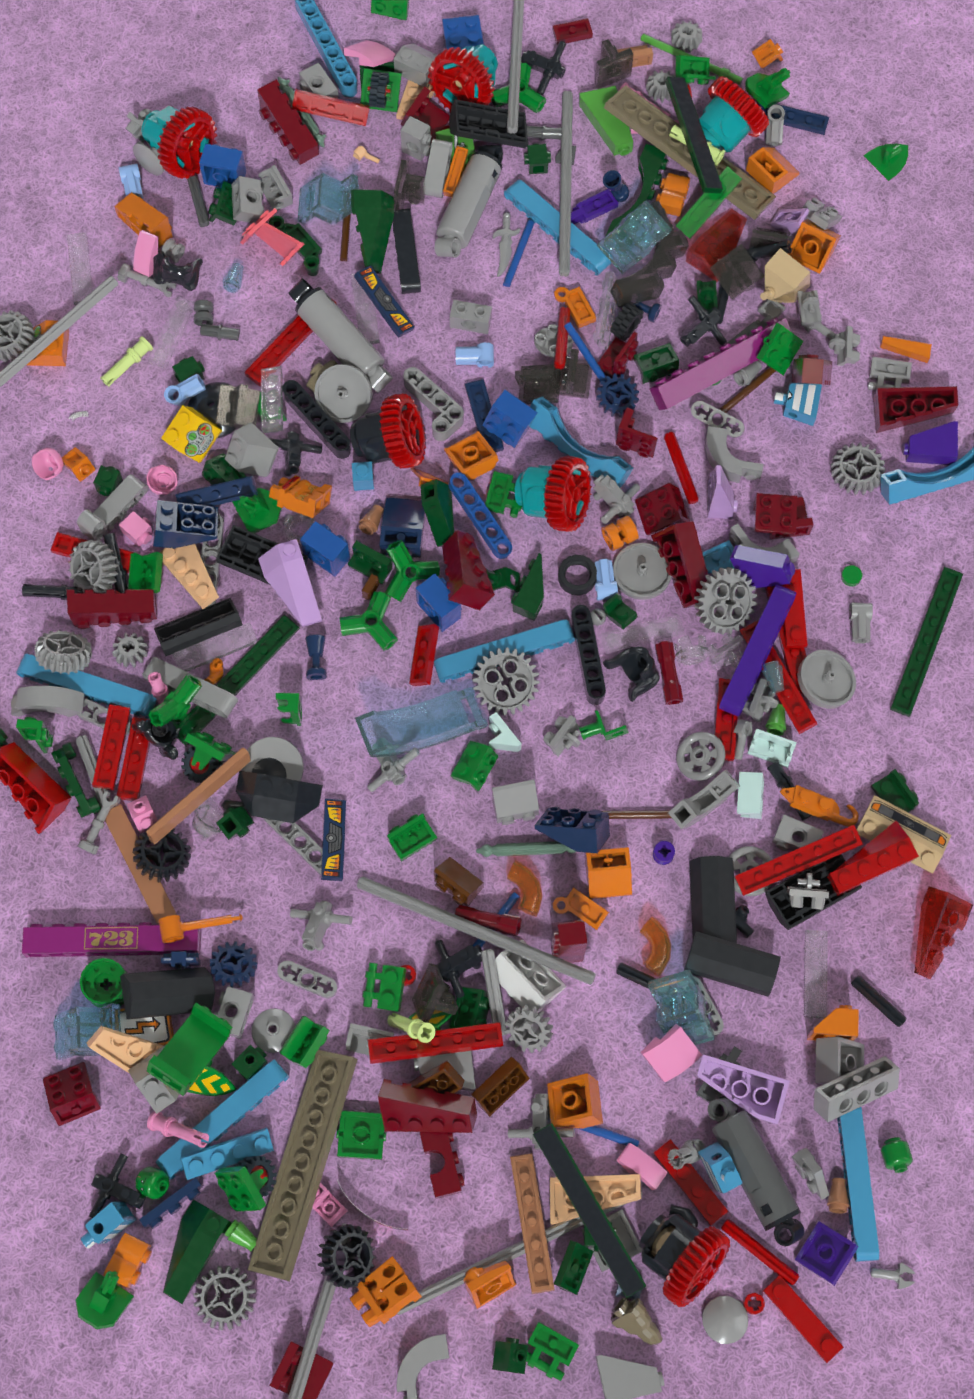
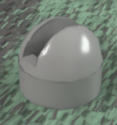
[591,608,606,626]

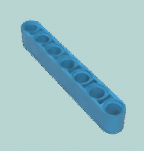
[294,0,358,98]
[504,180,612,276]
[434,620,575,683]
[16,654,157,719]
[155,1060,289,1180]
[837,1107,879,1262]

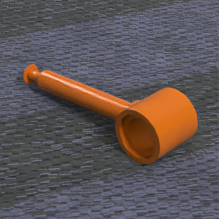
[158,913,243,943]

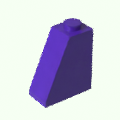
[902,421,958,465]
[730,545,795,588]

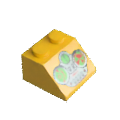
[161,405,222,463]

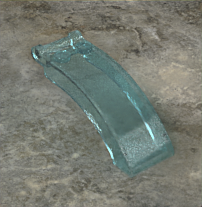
[355,687,488,757]

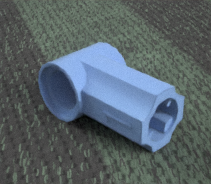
[118,164,143,199]
[456,342,494,368]
[164,374,206,406]
[594,559,618,601]

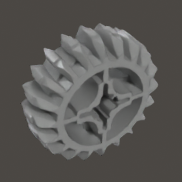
[0,310,35,363]
[830,442,885,495]
[68,540,119,593]
[34,630,92,674]
[194,1266,256,1330]

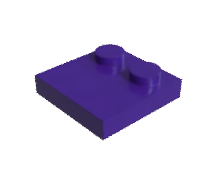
[795,1221,858,1286]

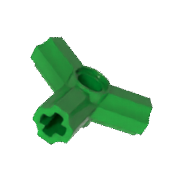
[492,63,546,113]
[385,540,440,602]
[339,591,398,651]
[148,674,202,727]

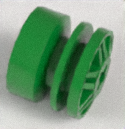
[80,958,127,1011]

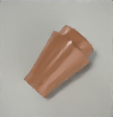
[359,504,384,535]
[827,1178,850,1214]

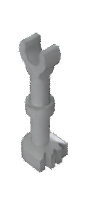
[117,263,176,297]
[78,791,120,855]

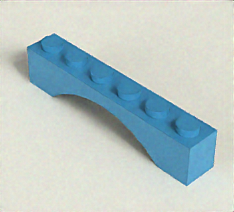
[530,397,634,488]
[881,447,974,505]

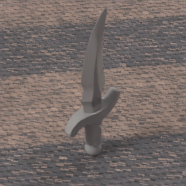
[492,212,520,277]

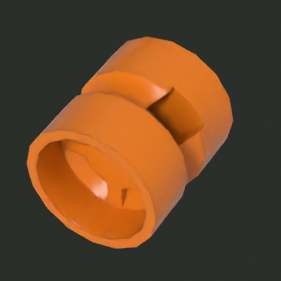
[601,515,639,551]

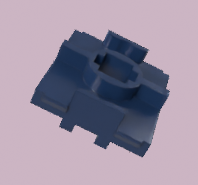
[161,951,201,969]

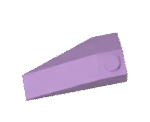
[708,465,738,519]
[258,539,322,627]
[697,1054,790,1125]

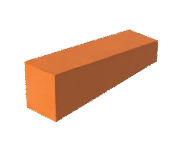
[443,146,468,197]
[880,336,932,363]

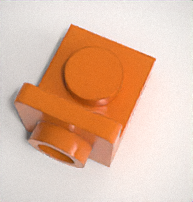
[752,39,783,69]
[62,447,95,482]

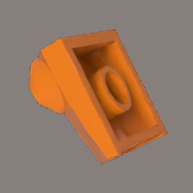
[444,431,498,481]
[463,1261,516,1309]

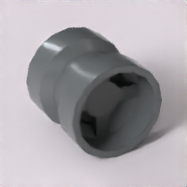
[194,300,214,326]

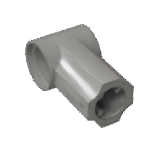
[766,105,785,146]
[849,602,873,644]

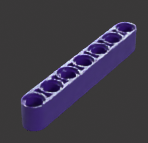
[719,584,796,717]

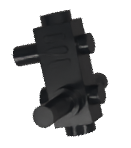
[521,41,567,95]
[680,295,727,347]
[269,431,322,477]
[433,940,483,998]
[89,1153,146,1218]

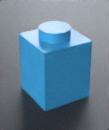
[352,462,374,491]

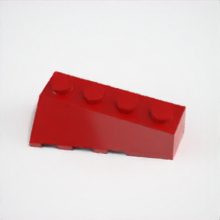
[0,742,72,834]
[828,820,919,896]

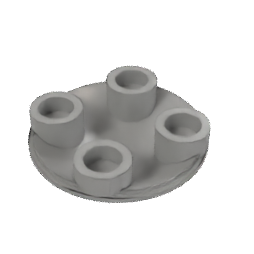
[133,141,165,176]
[534,324,573,358]
[702,1296,748,1344]

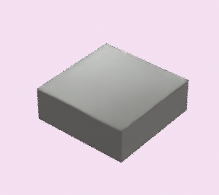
[758,299,786,318]

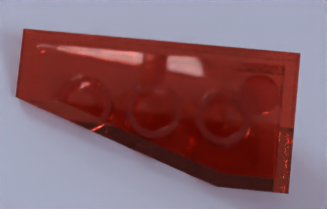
[686,209,747,283]
[914,886,973,979]

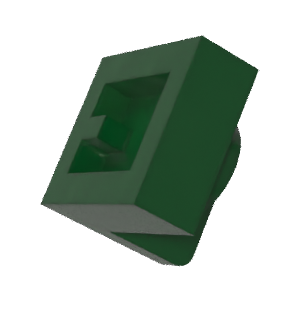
[603,593,638,630]

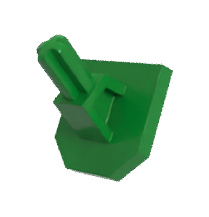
[745,68,791,109]
[232,488,282,534]
[75,1271,134,1330]

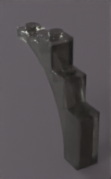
[610,201,689,307]

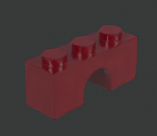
[420,1132,465,1199]

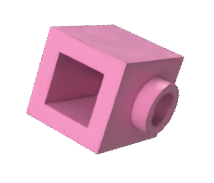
[119,511,153,547]
[127,795,158,834]

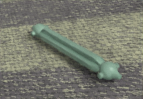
[278,77,326,147]
[476,841,576,857]

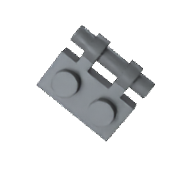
[868,357,912,392]

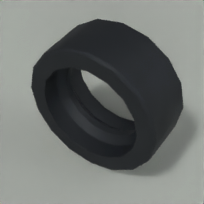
[558,554,597,596]

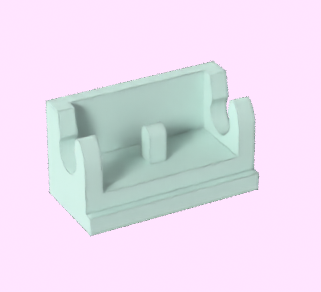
[748,729,797,768]
[737,772,764,819]

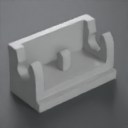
[258,165,293,211]
[346,1023,394,1055]

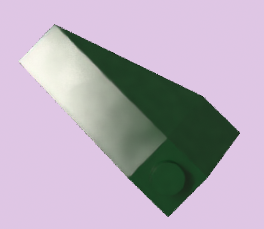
[351,189,394,274]
[163,1199,232,1304]

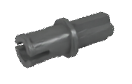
[527,125,562,141]
[200,324,240,341]

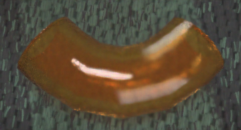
[507,860,543,917]
[639,916,672,977]

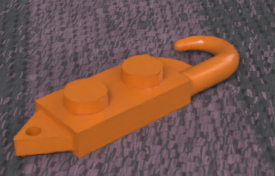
[779,785,859,827]

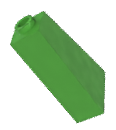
[579,86,633,156]

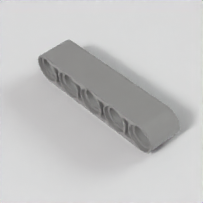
[142,657,238,718]

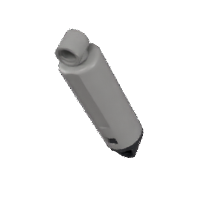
[435,145,503,258]
[288,278,393,393]

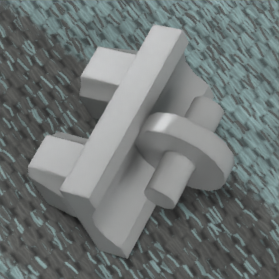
[125,109,152,143]
[797,290,822,327]
[829,326,860,366]
[743,679,778,722]
[543,715,581,757]
[787,873,829,910]

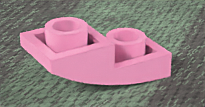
[133,230,158,277]
[616,1143,668,1190]
[313,1183,347,1228]

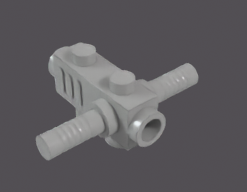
[593,474,640,524]
[367,738,420,792]
[290,901,353,951]
[508,1094,575,1150]

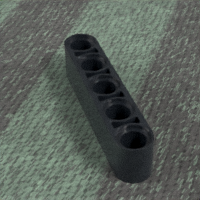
[392,208,421,294]
[282,380,351,459]
[571,605,606,705]

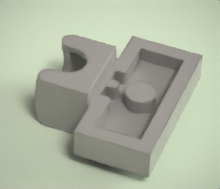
[803,197,842,230]
[792,1148,829,1200]

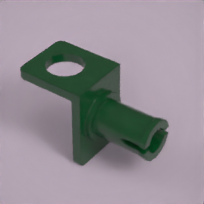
[486,567,520,592]

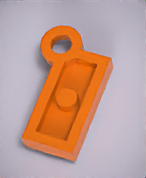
[554,286,596,329]
[553,888,610,930]

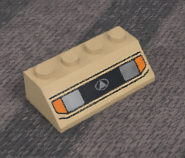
[856,795,951,874]

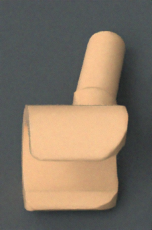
[353,146,380,163]

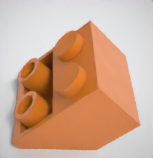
[746,147,800,194]
[585,847,632,899]

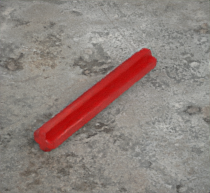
[554,307,571,369]
[664,432,699,504]
[721,1219,800,1285]

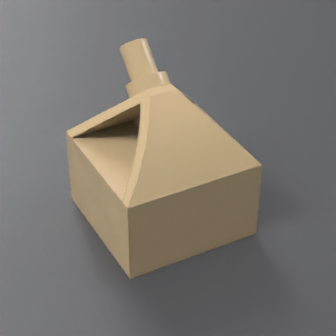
[760,248,810,303]

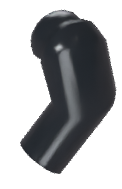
[736,905,754,938]

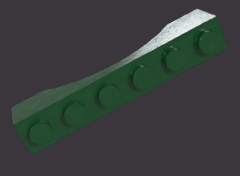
[605,144,669,252]

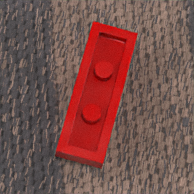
[409,624,439,686]

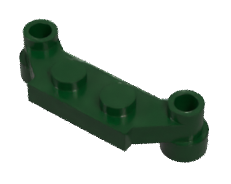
[269,216,322,276]
[51,741,101,818]

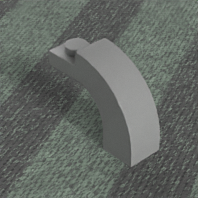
[705,426,764,483]
[729,523,800,564]
[11,686,84,717]
[668,770,740,829]
[397,1334,449,1399]

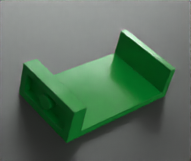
[146,1003,233,1096]

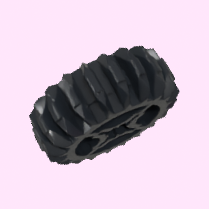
[132,828,191,883]
[317,1224,377,1289]

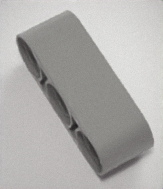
[423,139,453,198]

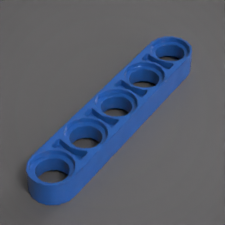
[448,472,512,559]

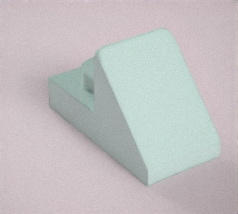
[489,712,522,752]

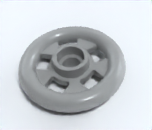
[676,732,725,781]
[729,846,773,896]

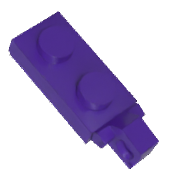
[571,189,619,224]

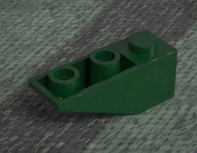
[420,479,454,547]
[511,553,544,621]

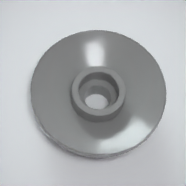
[252,1009,295,1053]

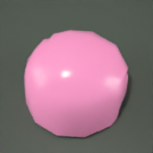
[32,448,64,480]
[146,465,178,495]

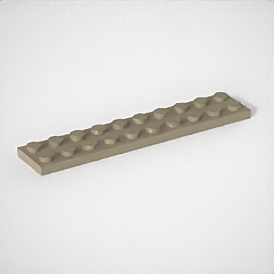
[604,85,776,220]
[248,1050,358,1282]

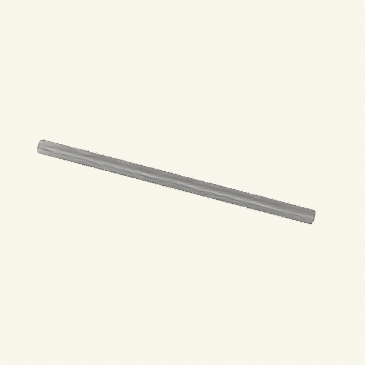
[507,0,524,134]
[559,91,573,277]
[0,276,118,387]
[357,877,596,985]
[397,1190,643,1315]
[288,1224,351,1399]

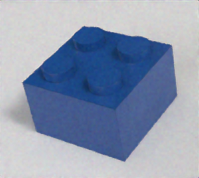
[442,15,484,49]
[199,144,246,187]
[482,390,538,448]
[300,521,350,577]
[416,574,462,632]

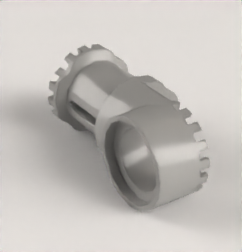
[668,1139,706,1170]

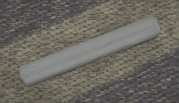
[76,735,114,808]
[481,949,507,1036]

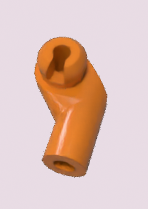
[204,658,223,685]

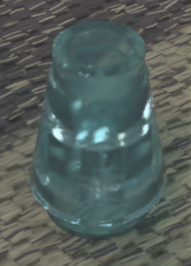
[222,263,244,293]
[762,661,785,693]

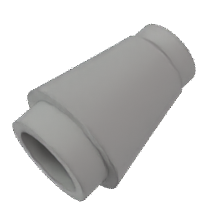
[733,361,762,386]

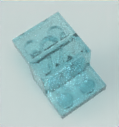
[298,173,359,224]
[597,200,672,274]
[648,969,715,1045]
[53,1003,121,1060]

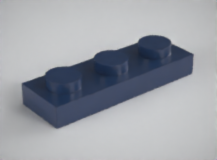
[139,1177,203,1229]

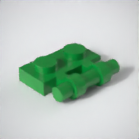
[485,471,522,518]
[362,962,406,1012]
[526,1322,579,1381]

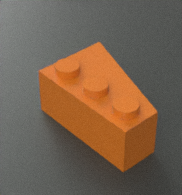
[114,192,173,249]

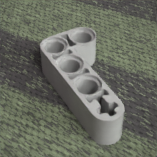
[403,367,464,441]
[77,474,148,541]

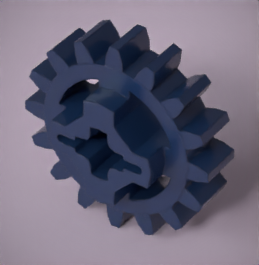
[596,374,639,417]
[210,941,258,988]

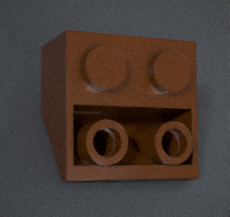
[433,857,484,906]

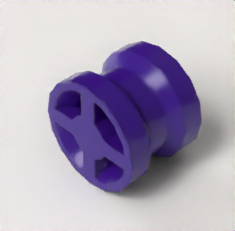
[653,841,675,865]

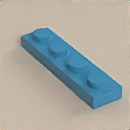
[180,1128,274,1180]

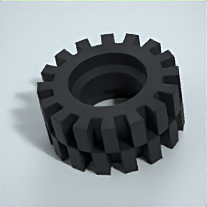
[610,302,644,341]

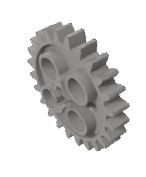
[694,567,757,635]
[472,647,540,715]

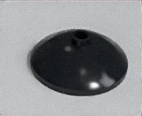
[188,382,245,438]

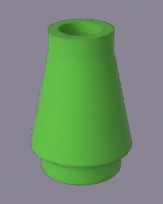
[766,704,786,736]
[224,1219,257,1251]

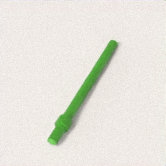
[641,33,743,85]

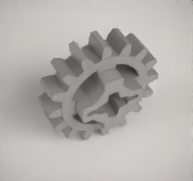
[505,1005,553,1053]

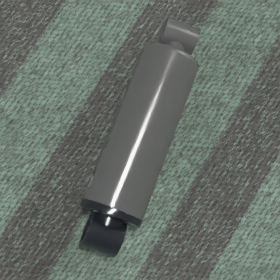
[708,1096,804,1247]

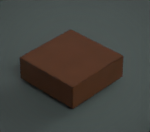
[362,574,379,601]

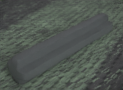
[187,176,210,227]

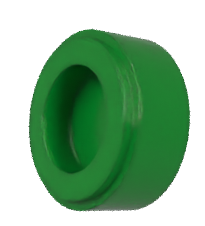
[841,565,862,587]

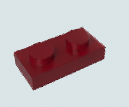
[552,18,593,45]

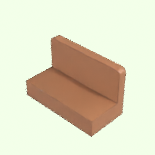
[611,45,653,70]

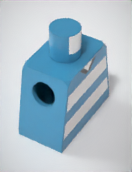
[773,383,822,426]
[698,1142,742,1194]
[81,1202,137,1249]

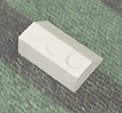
[495,939,567,1012]

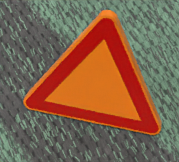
[410,467,448,487]

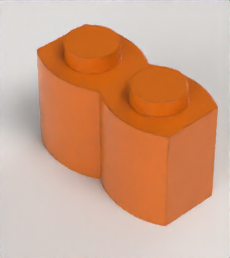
[655,173,691,217]
[103,1233,152,1288]

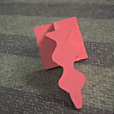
[240,208,305,266]

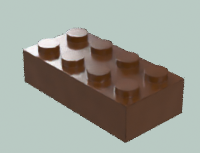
[471,1056,530,1117]
[407,1061,465,1094]

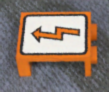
[111,1008,174,1046]

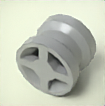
[161,238,185,263]

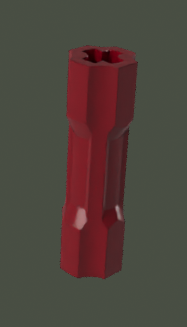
[655,641,683,705]
[455,905,522,937]

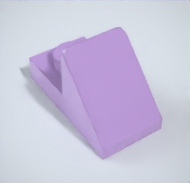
[770,208,809,238]

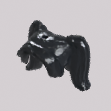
[153,250,203,291]
[603,647,660,702]
[132,718,180,760]

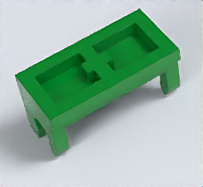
[276,693,302,726]

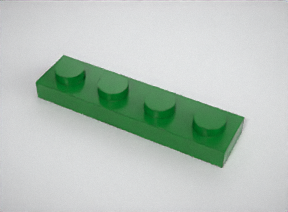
[676,166,742,239]

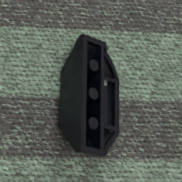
[236,771,323,823]

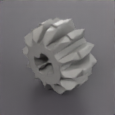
[671,20,703,53]
[646,70,675,103]
[112,632,148,668]

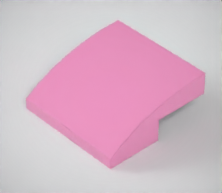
[344,40,396,67]
[640,1024,702,1082]

